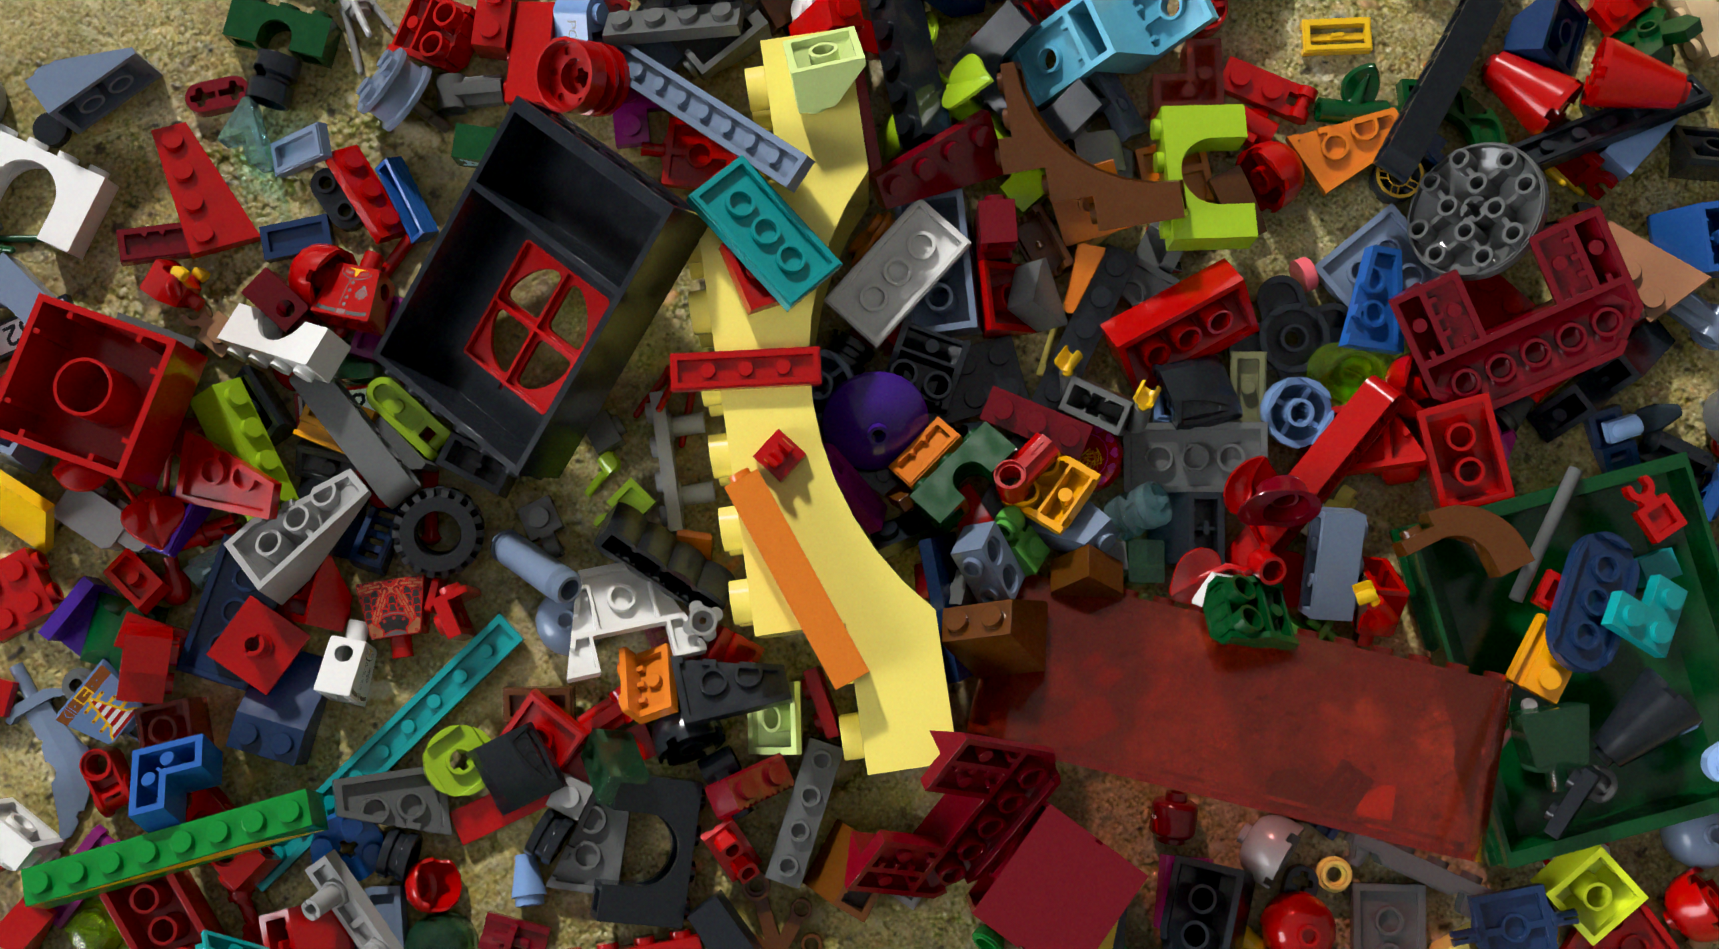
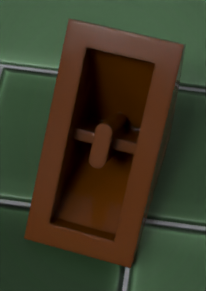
[1050,544,1123,597]

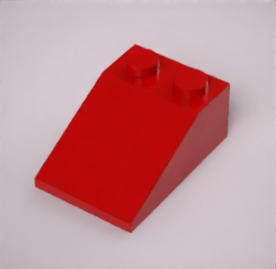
[1415,392,1516,509]

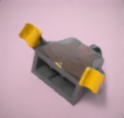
[1054,345,1161,436]

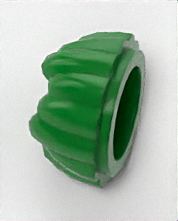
[972,924,1005,949]

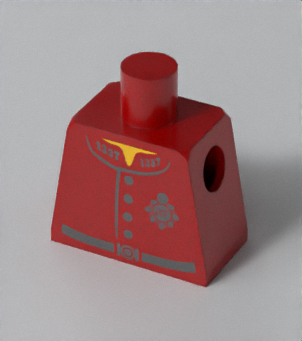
[310,250,395,337]

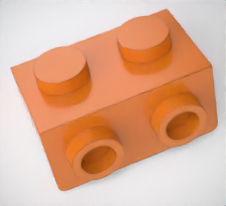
[617,643,679,725]

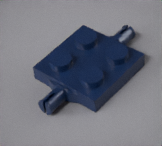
[1449,883,1579,949]

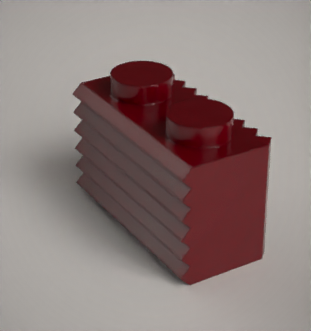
[705,753,794,820]

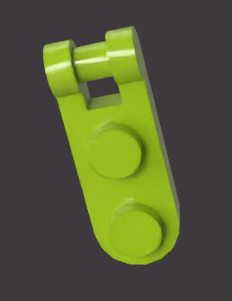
[366,376,453,462]

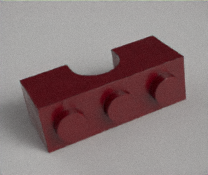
[973,194,1018,268]
[980,385,1093,460]

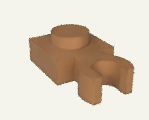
[181,304,231,360]

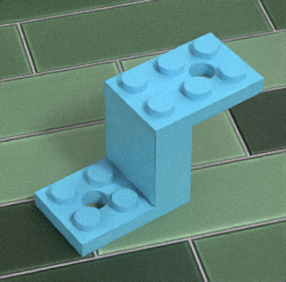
[1012,0,1219,108]

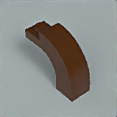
[1391,505,1535,578]

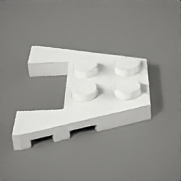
[567,562,707,683]

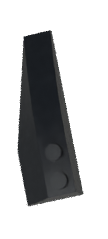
[1160,855,1256,949]

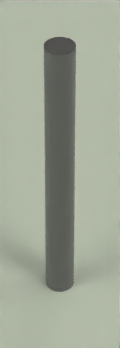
[1508,466,1583,603]

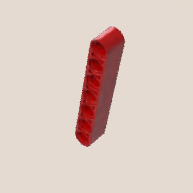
[1225,375,1406,577]

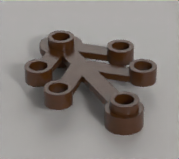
[742,871,823,949]

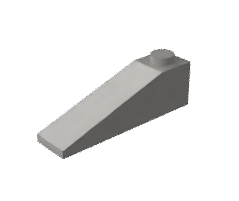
[224,469,372,605]

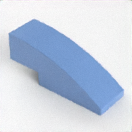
[1598,117,1680,182]

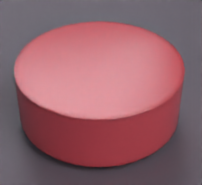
[1289,257,1319,293]

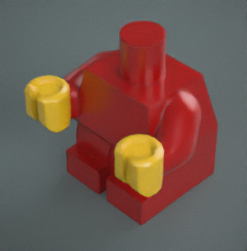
[139,259,211,311]

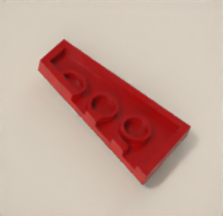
[151,122,261,259]

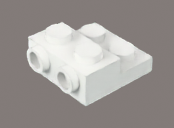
[0,797,66,871]

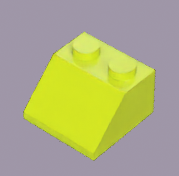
[1530,845,1649,946]

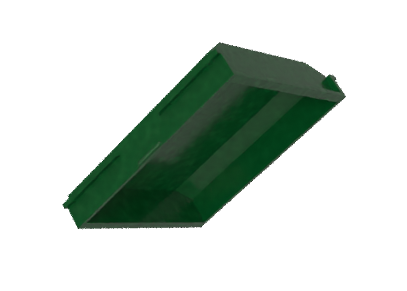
[1389,452,1719,869]

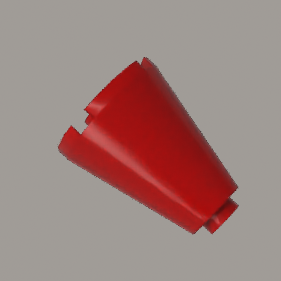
[1581,37,1691,109]
[1481,51,1585,136]

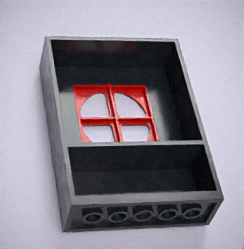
[371,95,708,480]

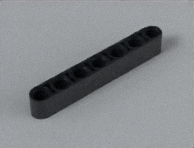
[1373,0,1505,183]

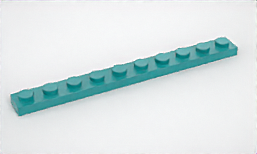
[257,614,526,892]

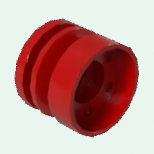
[534,36,630,117]

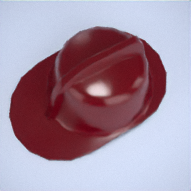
[1237,475,1322,527]

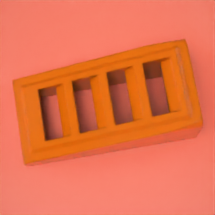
[1063,243,1106,314]

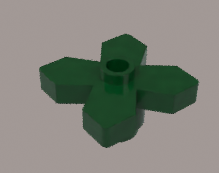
[1610,6,1703,66]

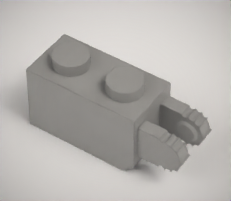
[55,485,154,554]

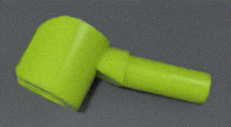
[584,451,621,498]

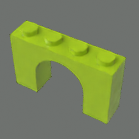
[1150,104,1258,251]

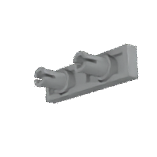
[645,391,716,534]
[301,849,404,949]

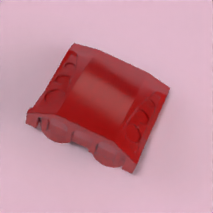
[386,0,476,73]

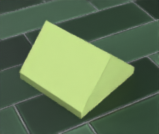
[747,681,804,755]

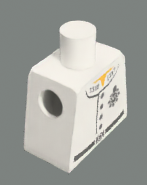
[313,619,377,707]

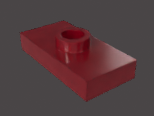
[116,222,192,267]

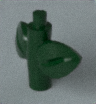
[1314,63,1399,124]

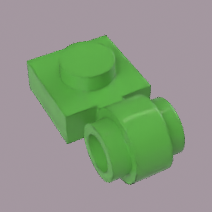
[993,506,1050,576]

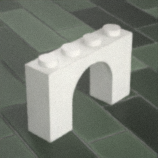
[0,124,119,260]

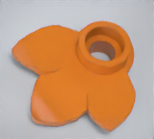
[848,211,895,267]

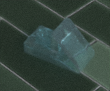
[218,96,275,174]

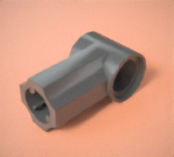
[435,73,506,116]

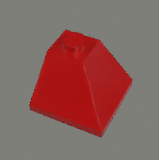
[276,555,353,632]

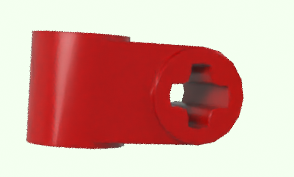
[79,746,131,818]

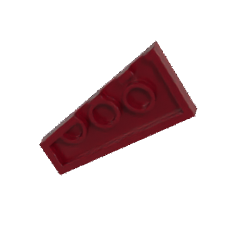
[869,109,1003,210]

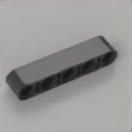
[289,374,421,509]

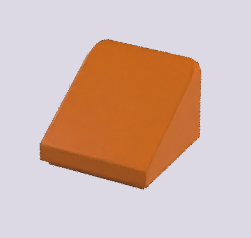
[676,529,715,561]

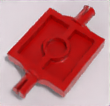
[641,117,756,191]

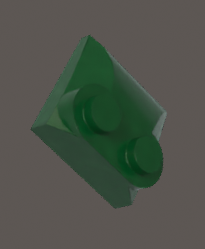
[79,592,169,672]

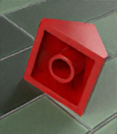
[976,260,1037,339]

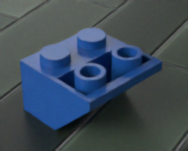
[1646,201,1719,278]

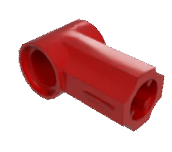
[993,433,1060,504]
[577,686,635,744]

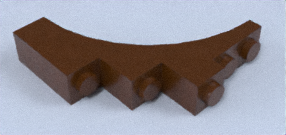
[995,62,1189,232]

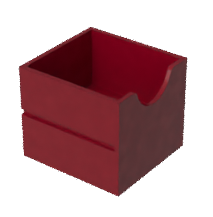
[965,801,1149,949]

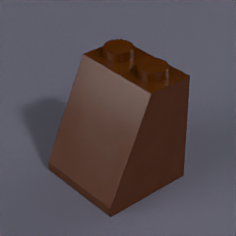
[940,599,1048,679]

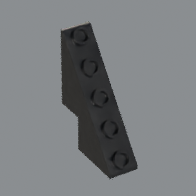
[1526,319,1676,443]

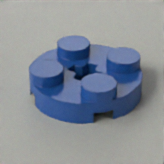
[310,813,384,882]

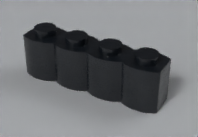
[594,502,735,619]

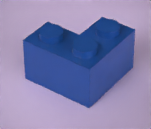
[128,733,223,833]

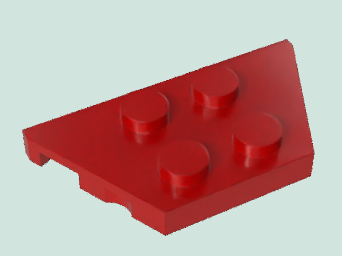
[1289,405,1430,476]

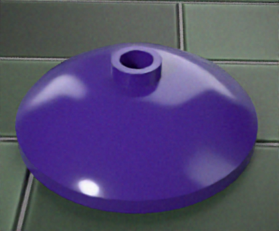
[822,371,929,470]

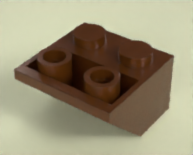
[802,818,881,923]

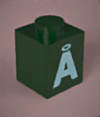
[451,123,498,168]

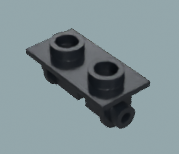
[1637,430,1718,487]

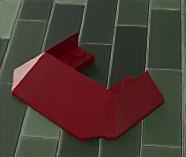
[1388,206,1644,410]
[844,730,1061,899]

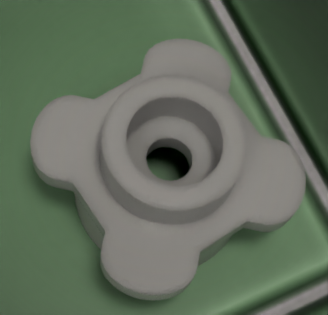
[682,600,723,641]

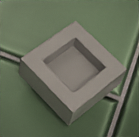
[546,771,595,821]

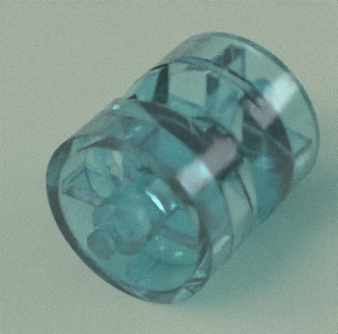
[1104,481,1173,541]

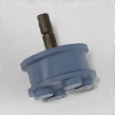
[356,48,451,134]

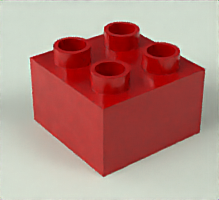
[0,292,208,491]

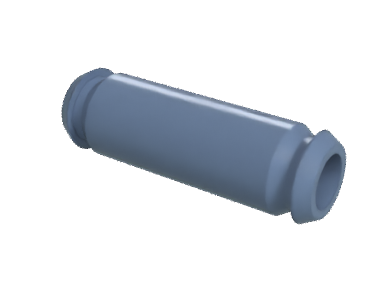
[490,529,582,604]

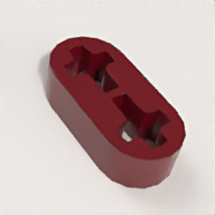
[185,76,253,117]

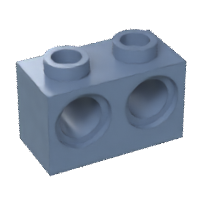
[950,521,1025,603]

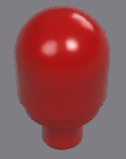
[160,556,192,606]

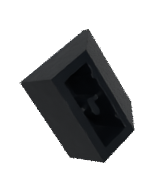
[435,429,517,499]
[1146,491,1225,565]

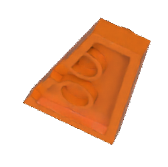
[1285,107,1399,196]

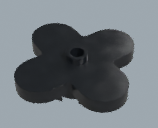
[1227,275,1348,388]

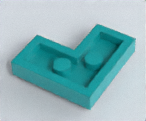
[1601,574,1688,658]

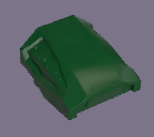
[1203,574,1300,650]

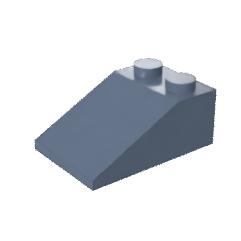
[25,47,163,134]

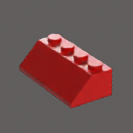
[1100,258,1260,395]

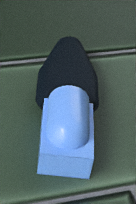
[1601,404,1682,444]

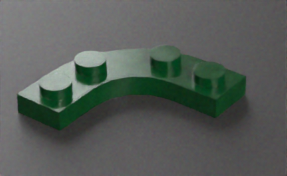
[1395,79,1508,146]

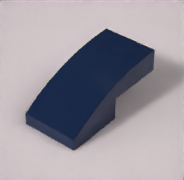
[1583,403,1641,474]

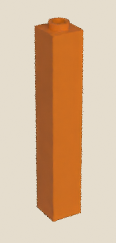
[724,468,869,690]

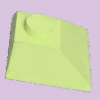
[782,26,866,114]

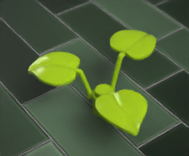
[877,11,994,166]

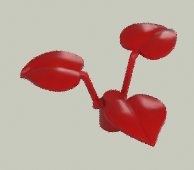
[51,418,207,550]
[1169,456,1304,608]

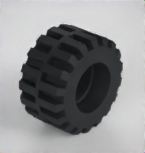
[392,486,485,578]

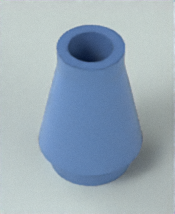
[511,854,547,908]

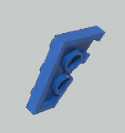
[1338,245,1404,355]

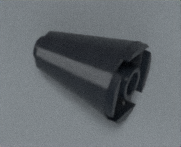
[1592,666,1704,768]

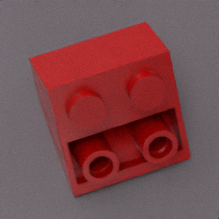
[258,905,355,949]

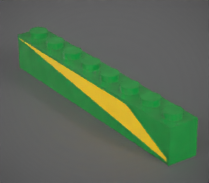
[21,788,329,909]

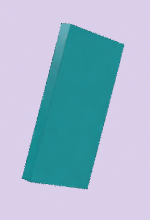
[686,155,843,312]

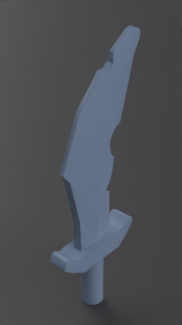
[6,662,91,839]

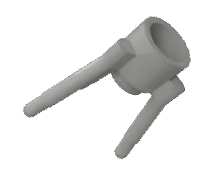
[339,0,398,75]

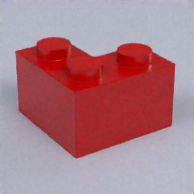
[116,622,180,704]

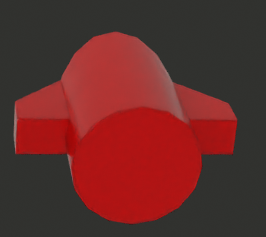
[1243,106,1280,147]

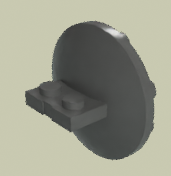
[1407,142,1550,281]

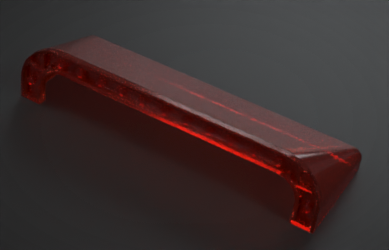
[965,572,1513,863]

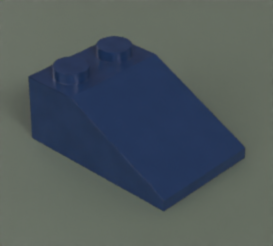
[226,651,328,766]

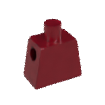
[241,267,322,334]

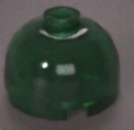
[404,911,479,949]

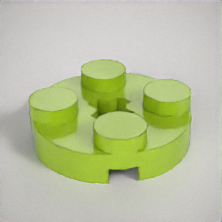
[422,725,491,797]

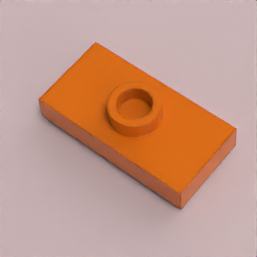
[888,417,963,490]

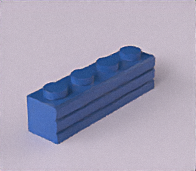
[375,156,439,244]

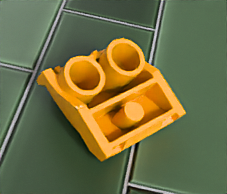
[1002,454,1101,536]

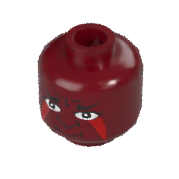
[1149,790,1199,846]

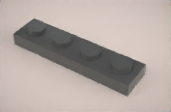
[602,1,745,46]

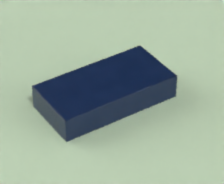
[259,213,336,263]

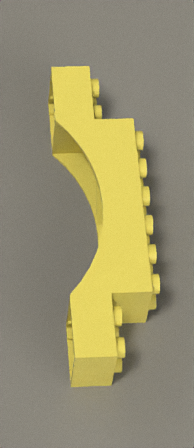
[686,30,954,775]

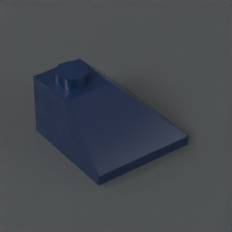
[1503,0,1589,76]

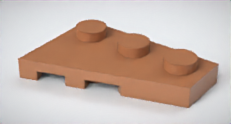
[1608,220,1712,324]

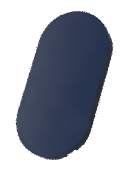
[1545,531,1640,673]

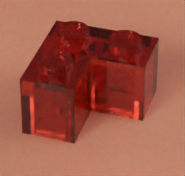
[1147,38,1225,121]

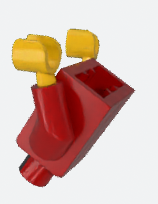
[1350,556,1410,647]

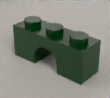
[222,0,342,69]
[909,421,1018,536]

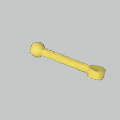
[1036,312,1065,377]

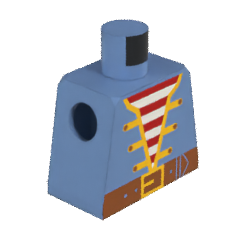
[56,658,153,745]

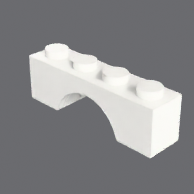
[217,303,351,383]

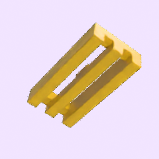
[1299,17,1373,57]

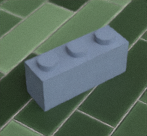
[1298,506,1368,621]

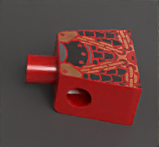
[356,575,432,659]

